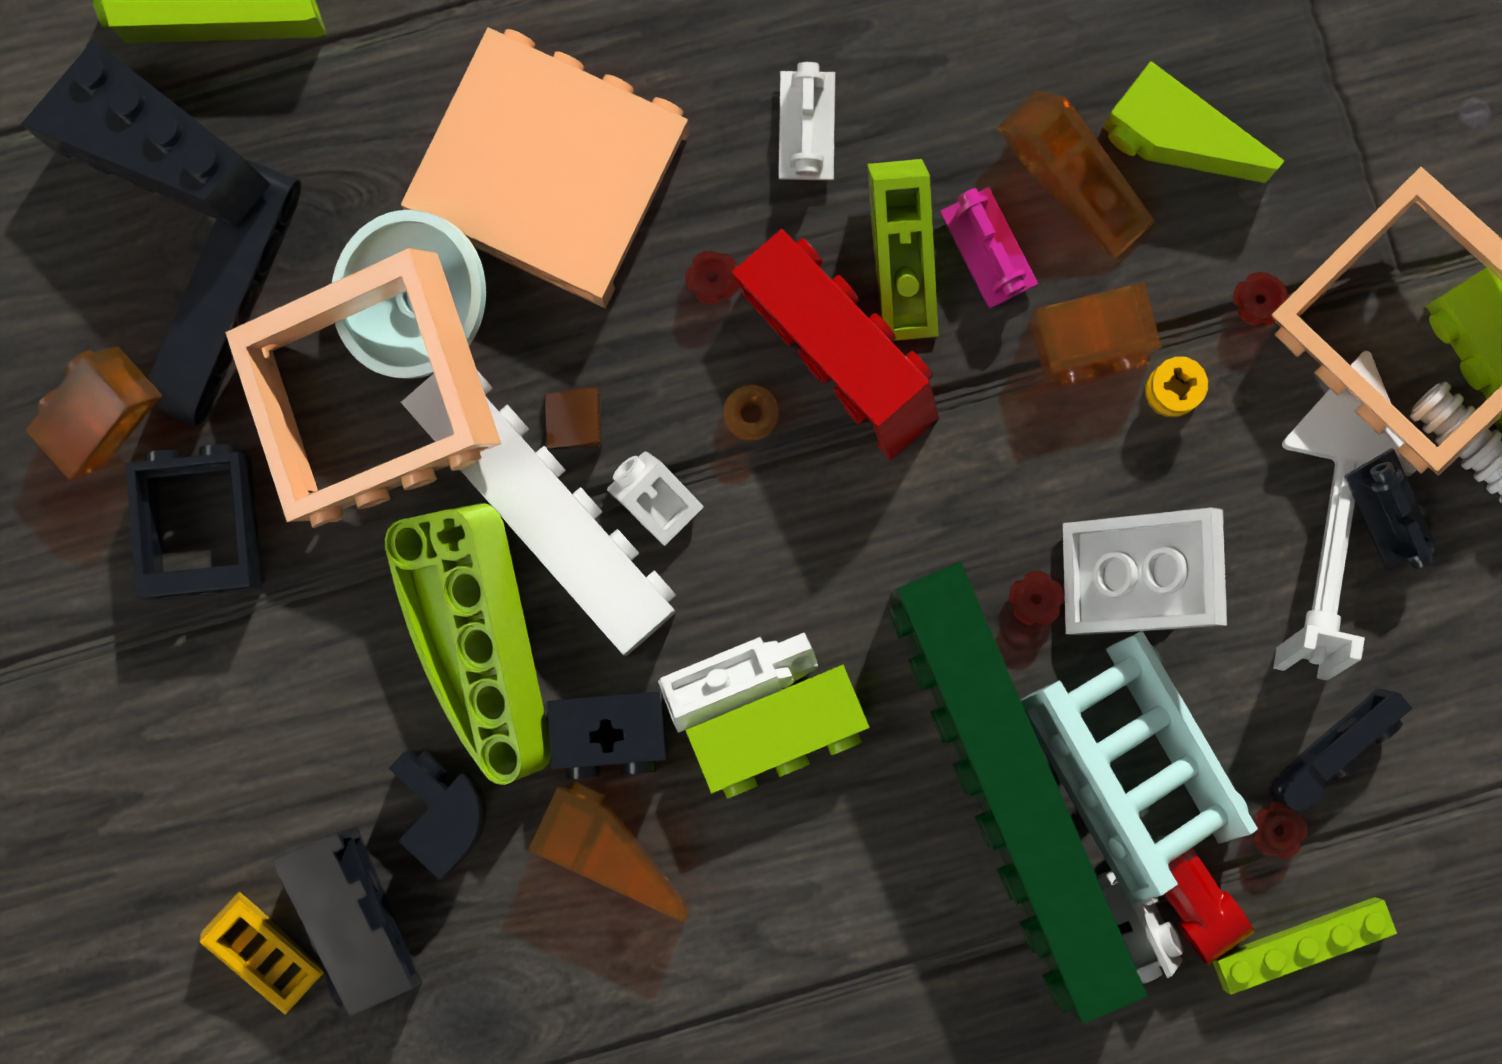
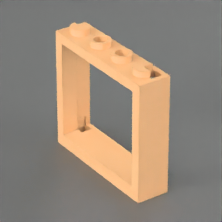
[1272,167,1502,476]
[225,248,501,528]

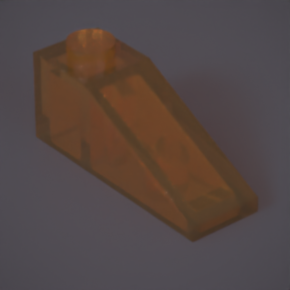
[997,91,1155,258]
[528,781,691,922]

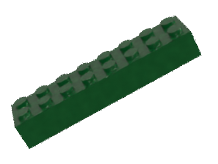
[886,561,1148,1024]

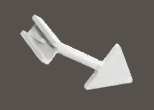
[1273,351,1416,681]

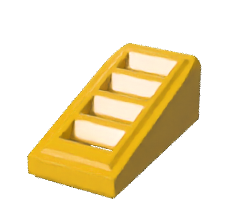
[200,892,324,1015]

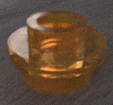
[724,385,779,441]

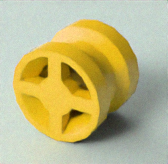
[1145,357,1208,418]

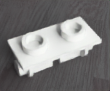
[779,62,835,180]
[1096,870,1183,983]

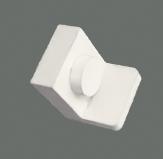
[607,451,704,546]

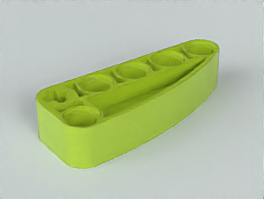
[385,503,551,785]

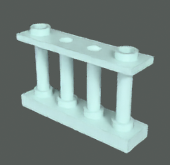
[1021,631,1258,904]

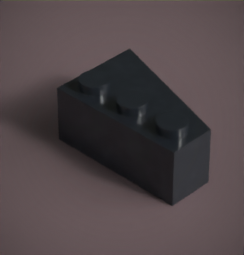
[271,827,422,1017]

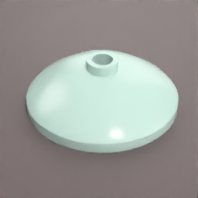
[332,210,486,379]

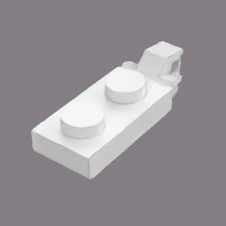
[658,633,819,733]

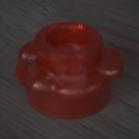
[685,251,738,305]
[1233,272,1288,326]
[1009,571,1064,625]
[1253,803,1307,859]

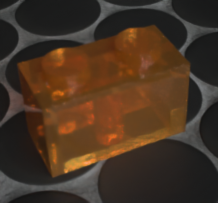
[1029,282,1162,386]
[26,346,162,480]

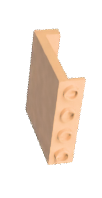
[401,27,690,309]

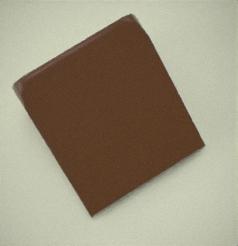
[545,387,603,450]

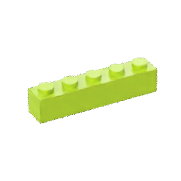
[1213,897,1397,995]

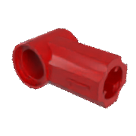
[1163,848,1255,965]

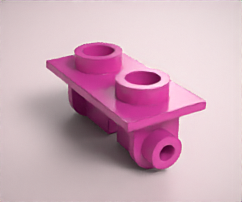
[940,187,1038,309]

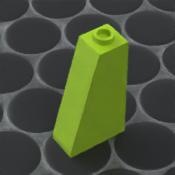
[92,0,327,44]

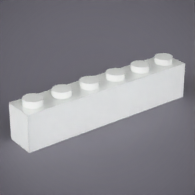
[401,371,676,657]

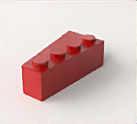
[732,229,939,461]

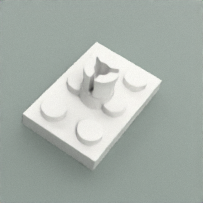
[1063,508,1227,635]

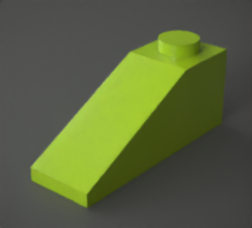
[1102,61,1284,183]
[867,159,939,341]

